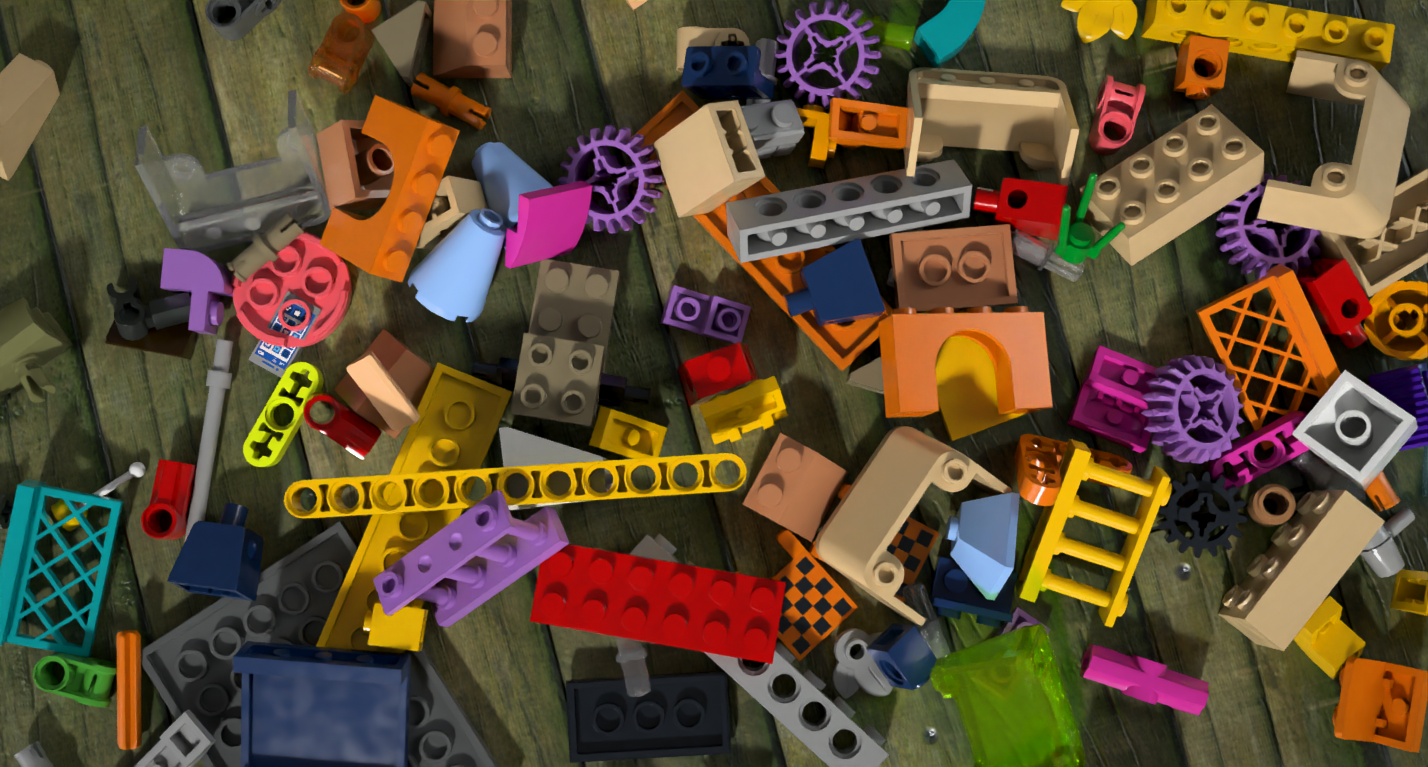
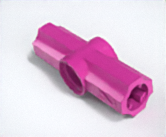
[1080,643,1209,716]

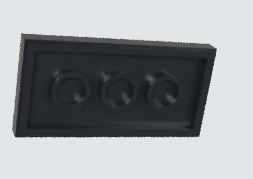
[566,671,731,763]

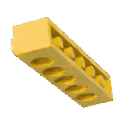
[1141,0,1395,71]

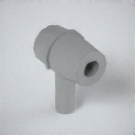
[1360,508,1415,578]

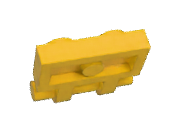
[699,376,788,445]

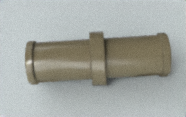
[227,212,305,283]

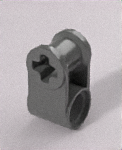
[205,0,282,41]

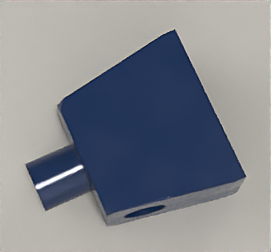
[783,238,885,326]
[167,503,264,601]

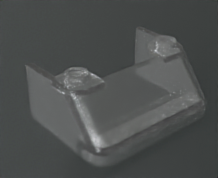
[135,90,331,253]

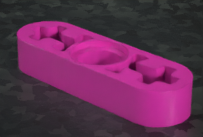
[1207,411,1309,488]

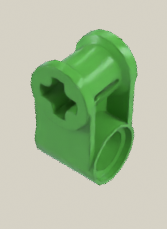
[33,652,117,708]

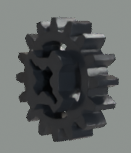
[1157,469,1248,558]

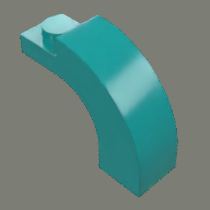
[913,0,986,68]

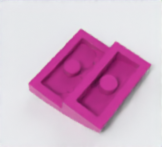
[505,181,592,269]
[1067,345,1158,453]

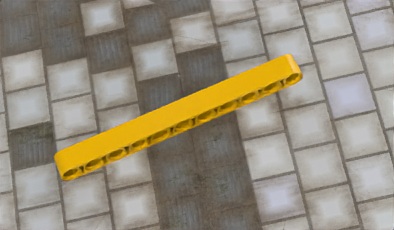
[284,453,747,518]

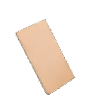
[347,351,420,431]

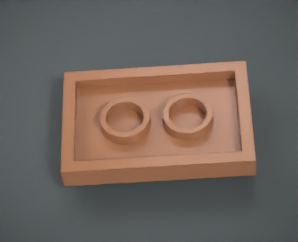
[889,224,1018,313]

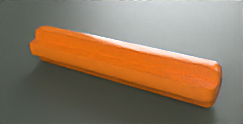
[116,630,142,750]

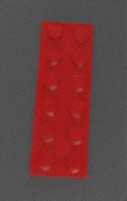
[530,544,786,664]

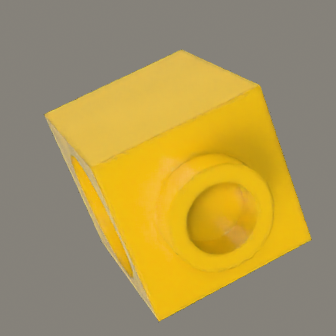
[363,603,428,651]

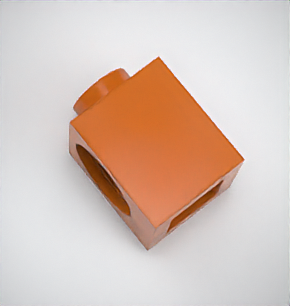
[1173,35,1230,100]

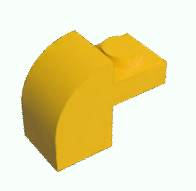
[1294,596,1366,680]

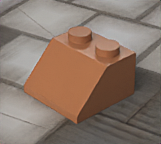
[433,0,512,78]
[316,120,394,210]
[742,433,849,542]

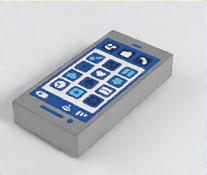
[248,291,322,378]

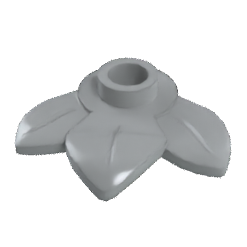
[832,628,893,699]

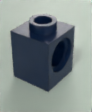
[866,623,940,690]

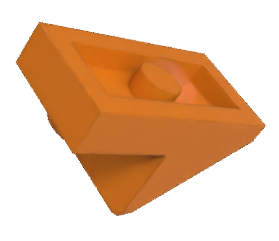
[828,97,908,150]

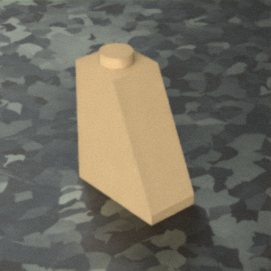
[0,53,60,181]

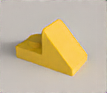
[589,406,667,459]

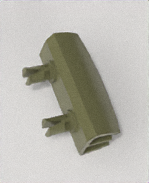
[0,297,74,403]

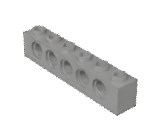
[726,159,972,263]

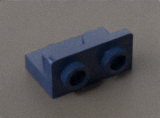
[681,46,774,99]
[928,556,1018,628]

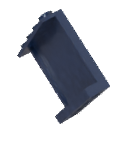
[233,641,411,767]

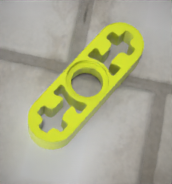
[243,362,324,467]

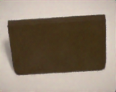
[105,319,197,360]

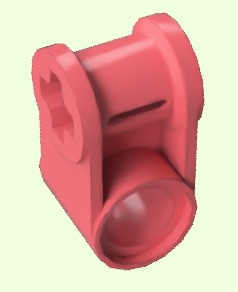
[1089,75,1146,156]

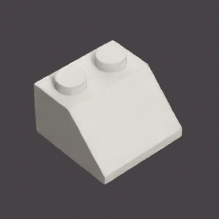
[1292,370,1418,491]

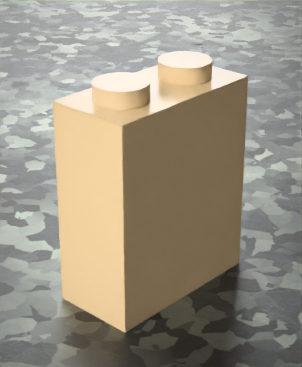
[653,100,765,218]

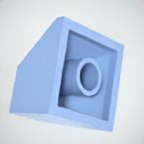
[946,492,1020,600]

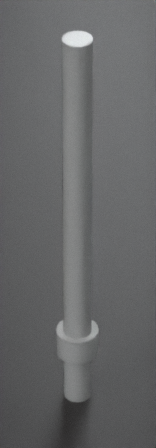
[184,339,233,543]

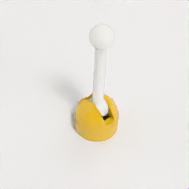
[51,462,146,532]

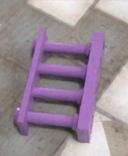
[373,490,569,627]

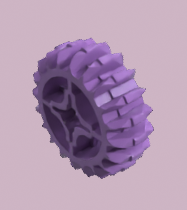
[775,0,882,109]
[558,125,665,233]
[1215,174,1322,279]
[1141,355,1245,463]

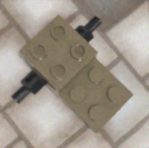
[471,259,651,427]

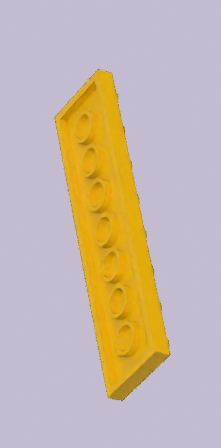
[316,363,512,653]

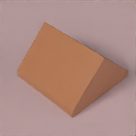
[334,329,435,439]

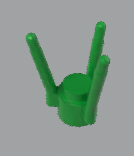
[1055,172,1126,264]

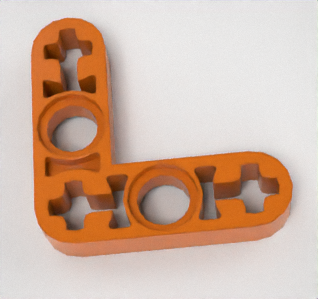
[1014,434,1133,506]

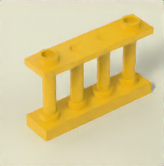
[1015,439,1172,627]

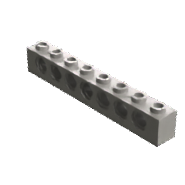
[630,533,889,767]

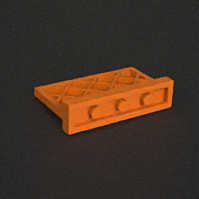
[1195,264,1341,451]

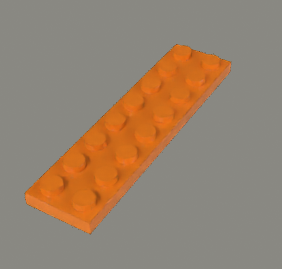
[631,90,894,371]

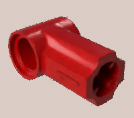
[303,392,382,460]
[141,459,197,540]

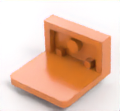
[1332,656,1428,753]

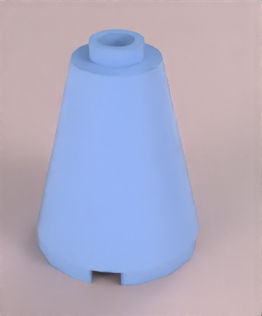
[472,142,553,250]
[408,208,507,322]

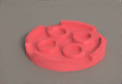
[231,232,352,348]

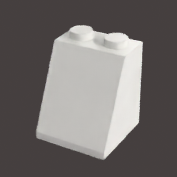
[499,427,613,510]

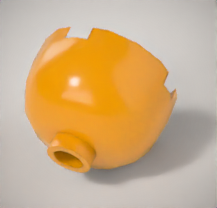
[1364,280,1428,361]

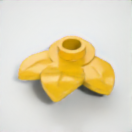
[1061,0,1138,43]

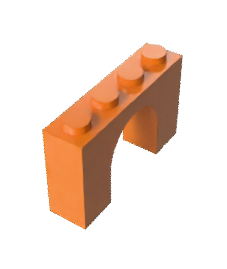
[320,95,460,282]
[878,306,1053,418]

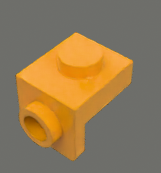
[797,104,837,169]

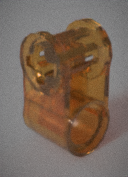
[308,12,374,94]

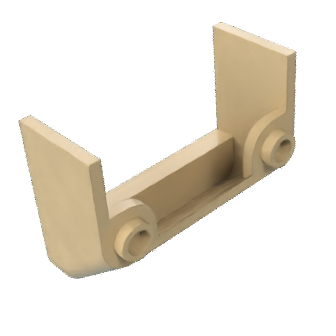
[1257,50,1410,239]
[903,67,1080,186]
[815,426,1012,626]

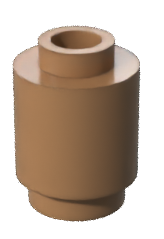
[1247,484,1296,527]

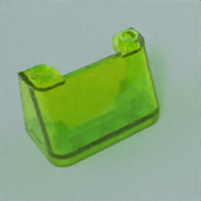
[931,624,1086,767]

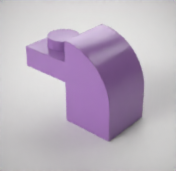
[160,248,233,335]

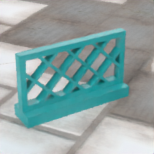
[0,479,124,657]

